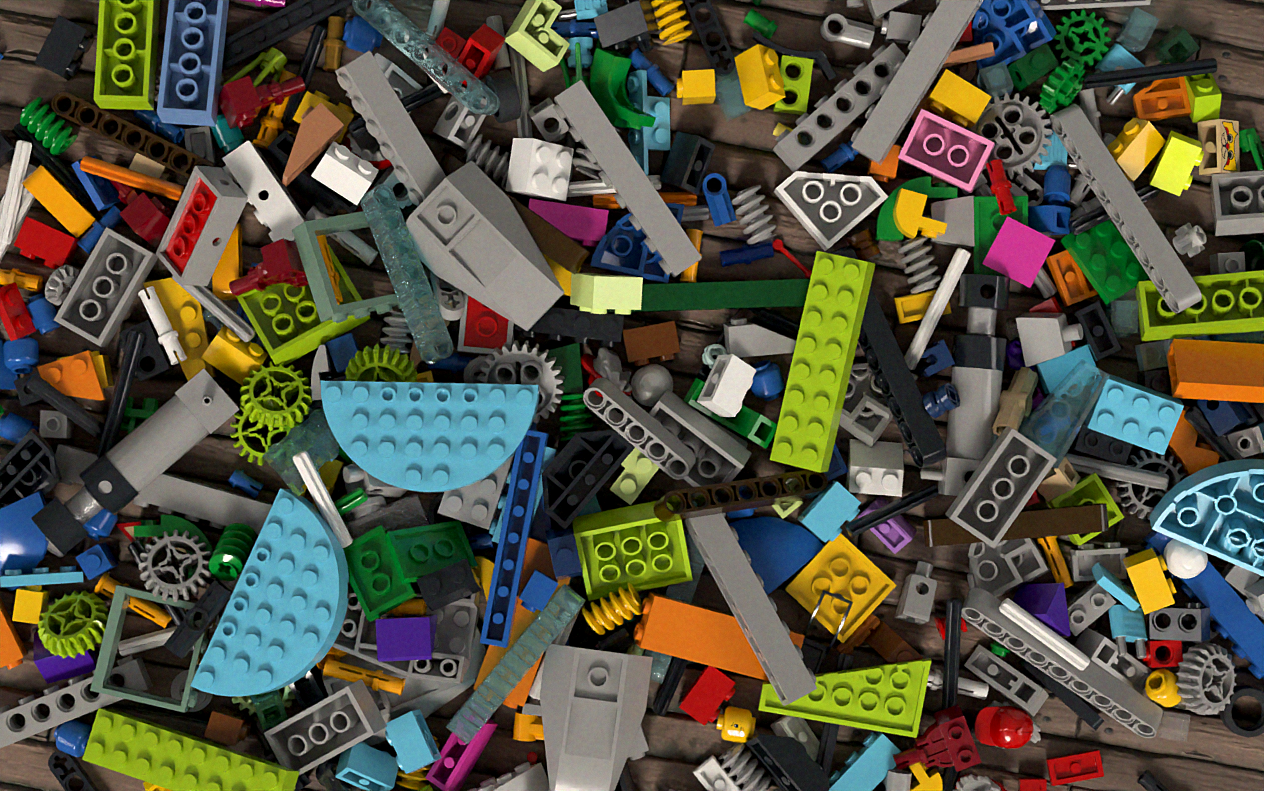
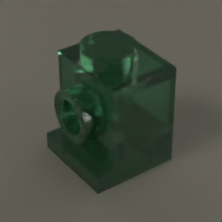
[1153,24,1200,65]
[249,690,288,730]

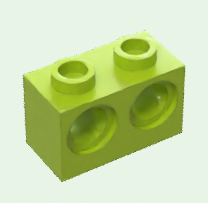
[773,55,814,115]

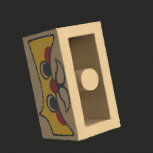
[1198,119,1240,176]

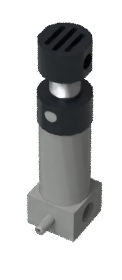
[920,274,1010,496]
[31,369,240,554]

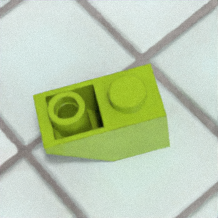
[1184,73,1222,123]

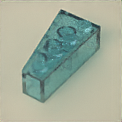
[1018,359,1110,469]
[262,407,340,497]

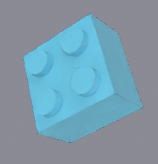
[798,480,861,543]

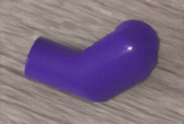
[1005,340,1035,372]

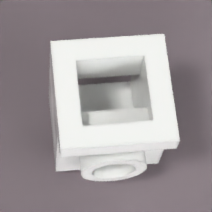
[1223,426,1264,458]

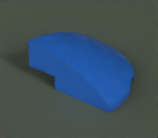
[972,0,1057,77]
[590,203,685,284]
[0,491,49,592]
[728,516,824,595]

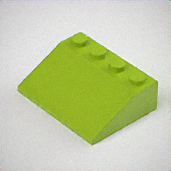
[236,245,371,367]
[572,501,693,601]

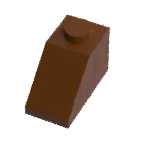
[864,620,923,664]

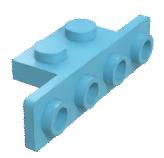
[627,70,671,176]

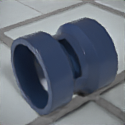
[923,383,960,418]

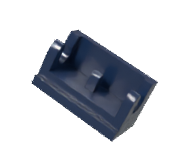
[918,339,955,377]

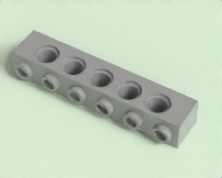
[773,42,906,173]
[0,655,153,748]

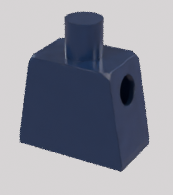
[1196,399,1253,437]
[545,525,582,581]

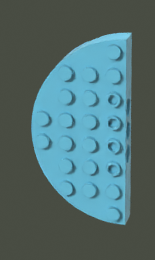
[321,381,540,492]
[1149,459,1264,577]
[190,488,349,696]

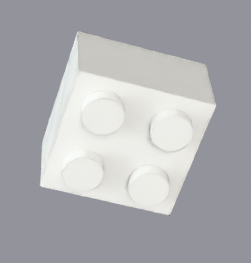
[505,138,574,201]

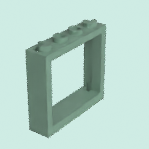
[292,206,423,323]
[90,585,217,713]

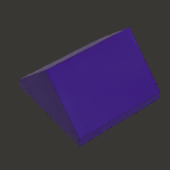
[1012,582,1071,636]
[376,614,438,662]
[33,630,97,684]

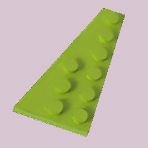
[758,658,931,738]

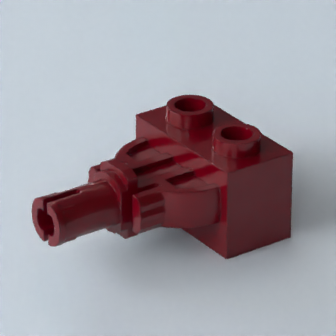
[218,75,305,129]
[109,179,174,248]
[229,238,309,296]
[893,704,982,772]

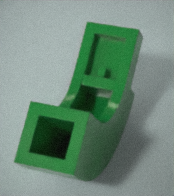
[590,48,656,130]
[874,176,957,241]
[683,378,777,449]
[134,514,215,578]

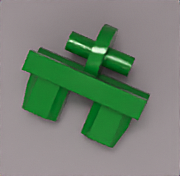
[120,396,159,435]

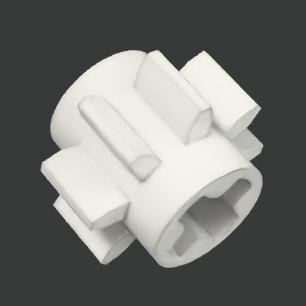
[1173,223,1207,258]

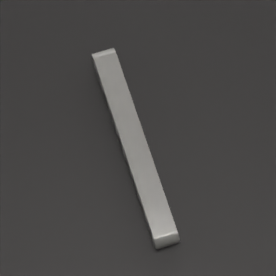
[1049,103,1202,313]
[961,588,1163,738]

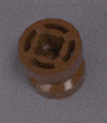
[846,228,881,261]

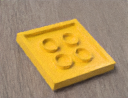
[784,533,897,643]

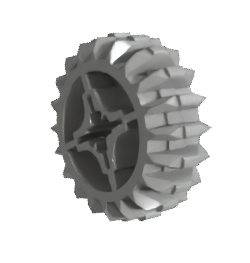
[1115,450,1187,520]
[138,529,211,602]
[1175,643,1237,715]

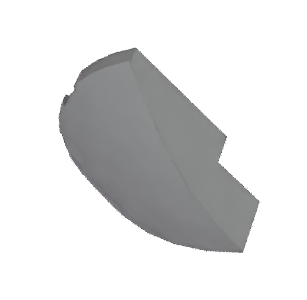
[839,363,918,448]
[967,538,1051,598]

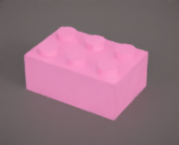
[898,109,995,193]

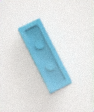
[0,566,83,587]

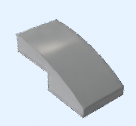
[1135,337,1193,371]
[311,345,332,401]

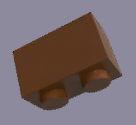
[622,321,680,367]
[204,704,253,747]

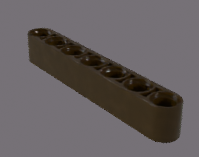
[52,92,220,178]
[439,151,590,274]
[653,470,828,522]
[923,503,1109,547]

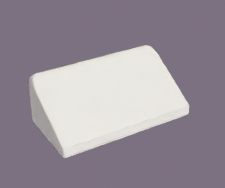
[770,715,820,761]

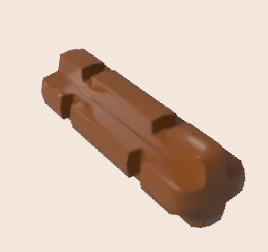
[837,613,880,654]

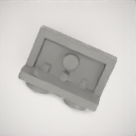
[1070,542,1128,581]

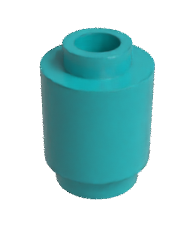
[210,114,245,155]

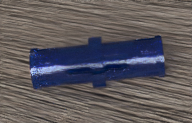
[719,240,774,268]

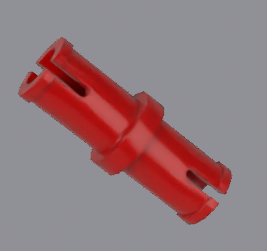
[985,159,1017,215]

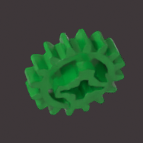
[1051,10,1111,67]
[1039,58,1085,114]

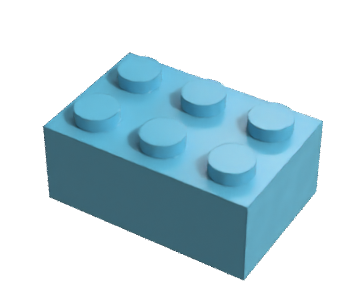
[1085,372,1184,455]

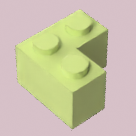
[504,0,570,72]
[570,273,643,314]
[610,447,659,505]

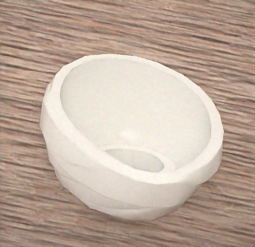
[631,364,673,407]
[1163,538,1208,579]

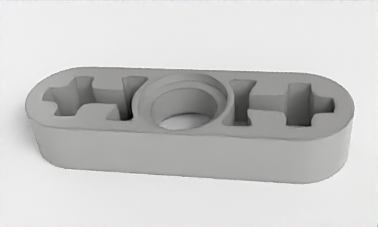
[430,271,464,321]

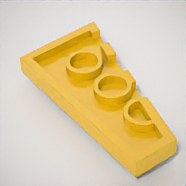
[143,278,216,381]

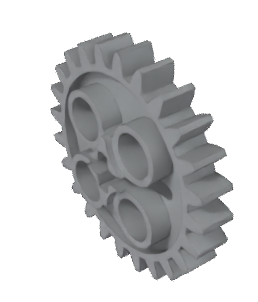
[966,93,1053,179]
[478,340,565,424]

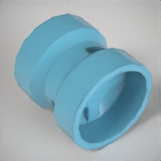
[567,37,593,68]

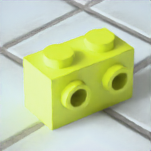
[1149,130,1204,196]

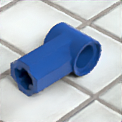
[701,173,737,227]

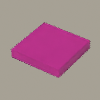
[982,216,1055,288]

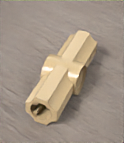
[992,367,1039,436]

